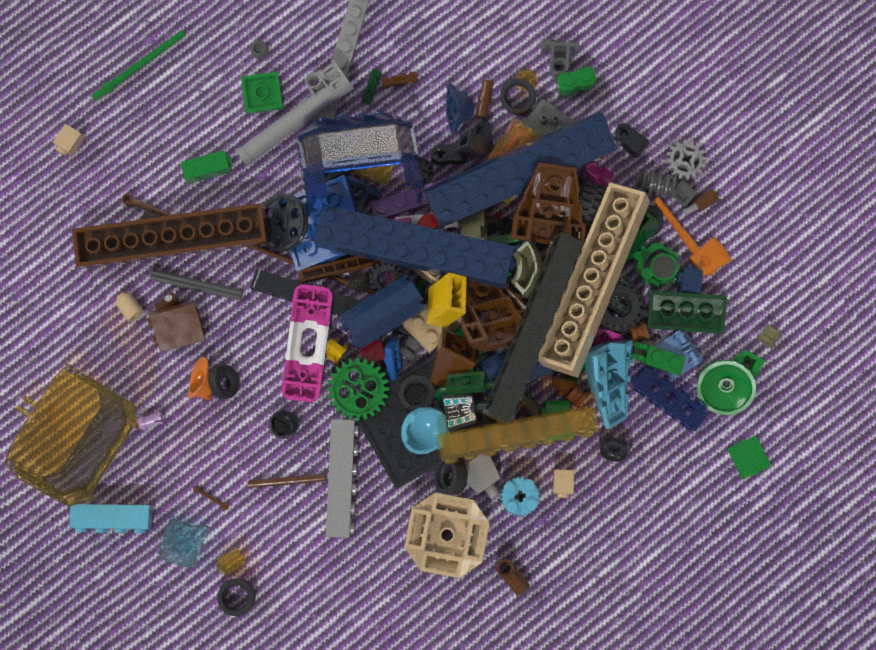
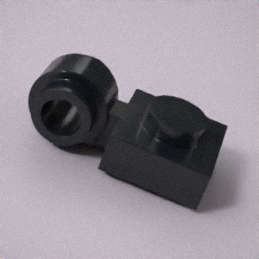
[486,216,513,235]

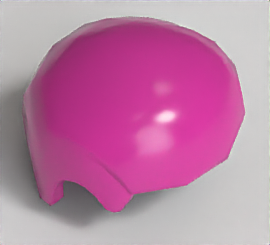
[585,163,615,188]

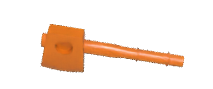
[654,197,732,278]

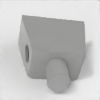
[466,450,501,499]

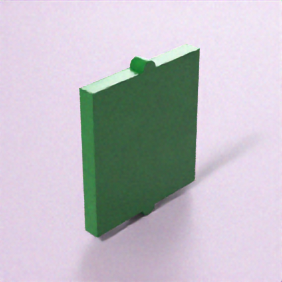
[727,436,771,480]

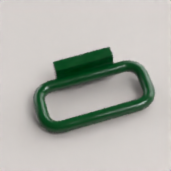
[435,371,495,410]

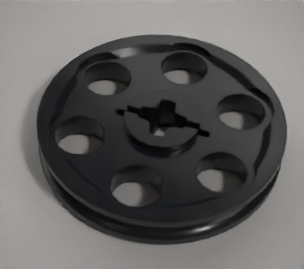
[264,194,308,252]

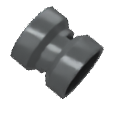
[400,335,423,362]

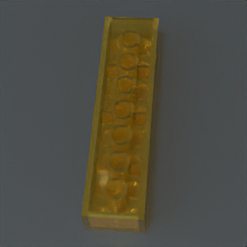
[435,406,599,463]

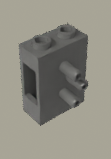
[519,98,576,138]

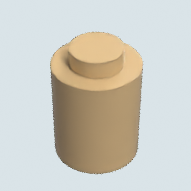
[115,292,144,322]

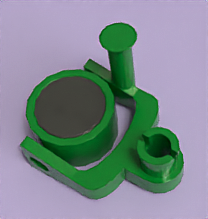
[631,242,680,289]

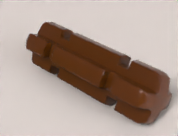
[381,71,418,89]

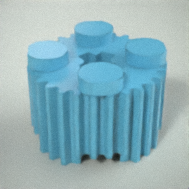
[500,477,540,517]

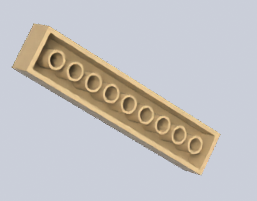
[538,183,650,378]

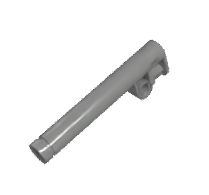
[236,59,354,165]

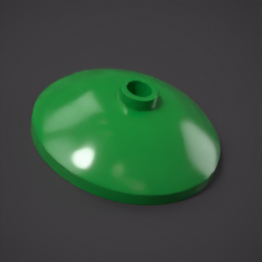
[697,360,756,415]

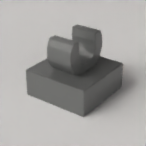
[672,181,697,207]

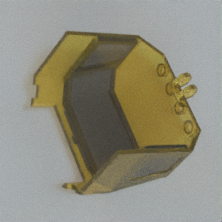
[4,363,140,507]

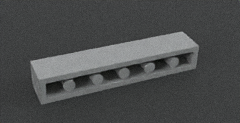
[326,419,359,538]

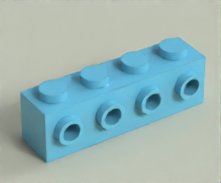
[69,504,153,533]

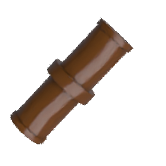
[475,79,494,119]

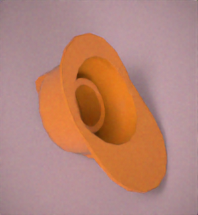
[187,357,213,400]

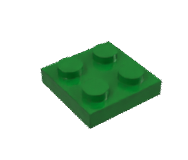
[241,72,283,114]

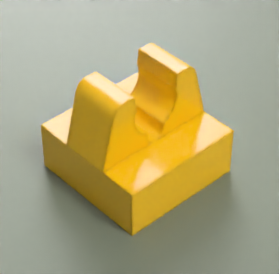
[325,338,348,365]

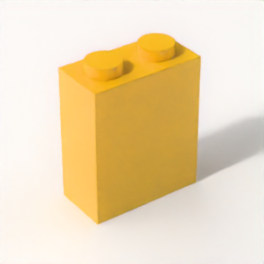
[427,273,467,328]

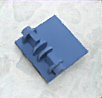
[654,330,704,380]

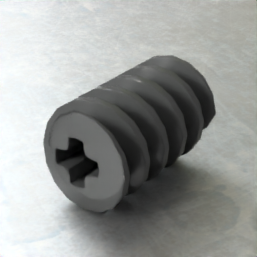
[634,168,677,198]

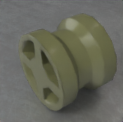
[757,325,782,349]

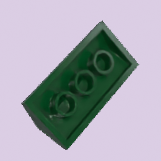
[647,290,727,334]

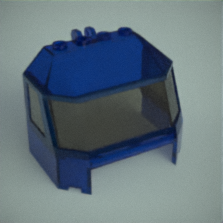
[297,111,424,217]

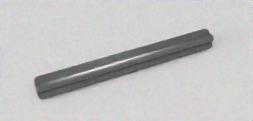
[150,270,243,300]

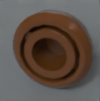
[551,371,578,396]

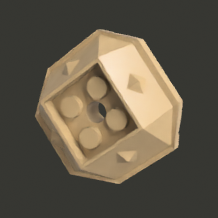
[404,493,489,578]

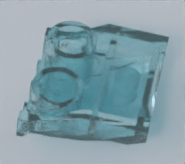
[158,516,208,568]

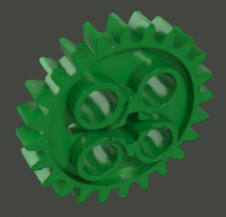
[327,358,390,421]

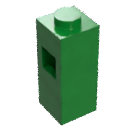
[180,150,233,184]

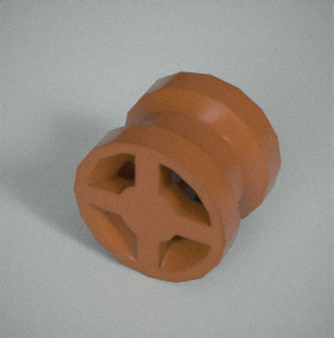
[629,321,649,343]
[566,385,590,409]

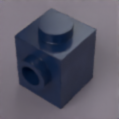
[676,265,703,294]

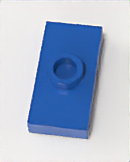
[384,337,402,381]

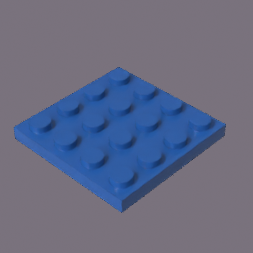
[282,175,357,272]

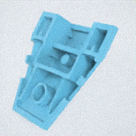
[585,339,633,429]

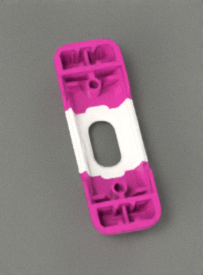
[281,284,333,402]

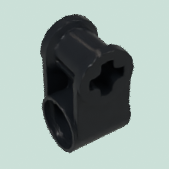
[613,123,650,158]
[431,142,468,166]

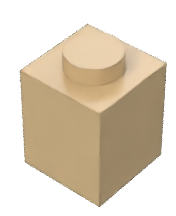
[53,124,85,157]
[553,469,574,498]

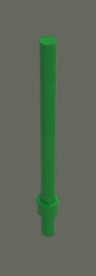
[91,30,185,102]

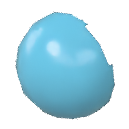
[401,407,449,454]

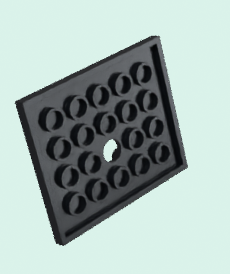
[354,356,497,490]

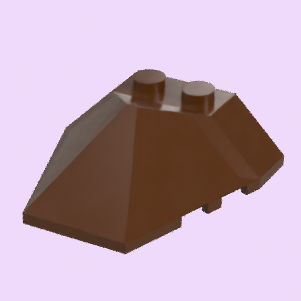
[511,163,586,248]
[461,280,526,352]

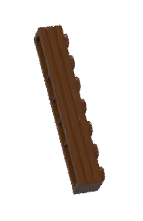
[298,256,381,284]

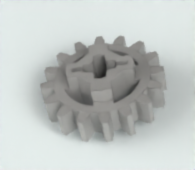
[665,140,707,182]

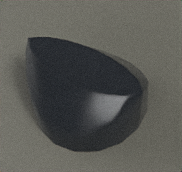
[599,436,633,462]

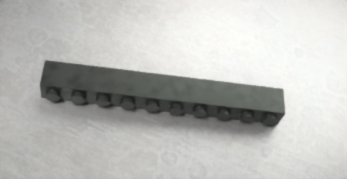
[482,232,583,423]

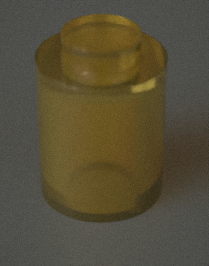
[216,546,247,576]

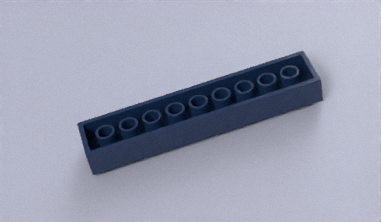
[423,112,618,228]
[314,205,514,289]

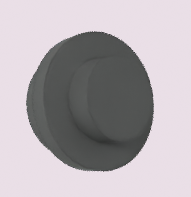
[250,41,269,59]

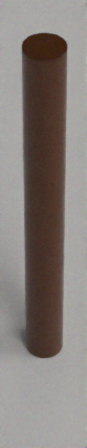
[248,474,326,488]

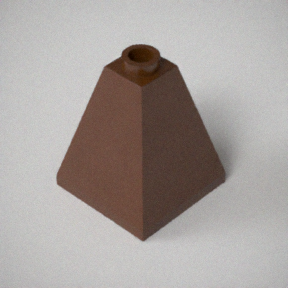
[430,327,477,387]

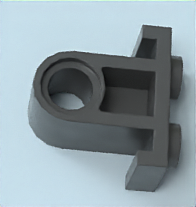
[540,39,579,80]

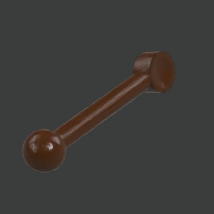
[193,485,229,510]

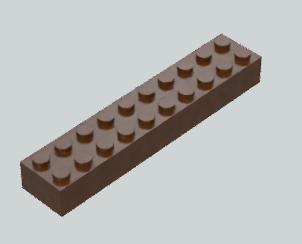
[72,203,269,269]

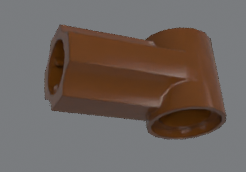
[495,559,530,596]

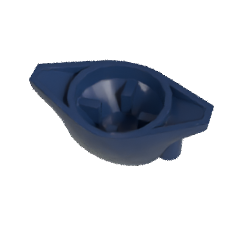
[446,84,474,134]

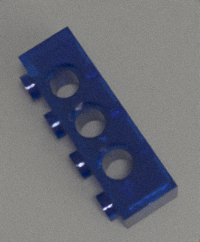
[630,367,709,433]

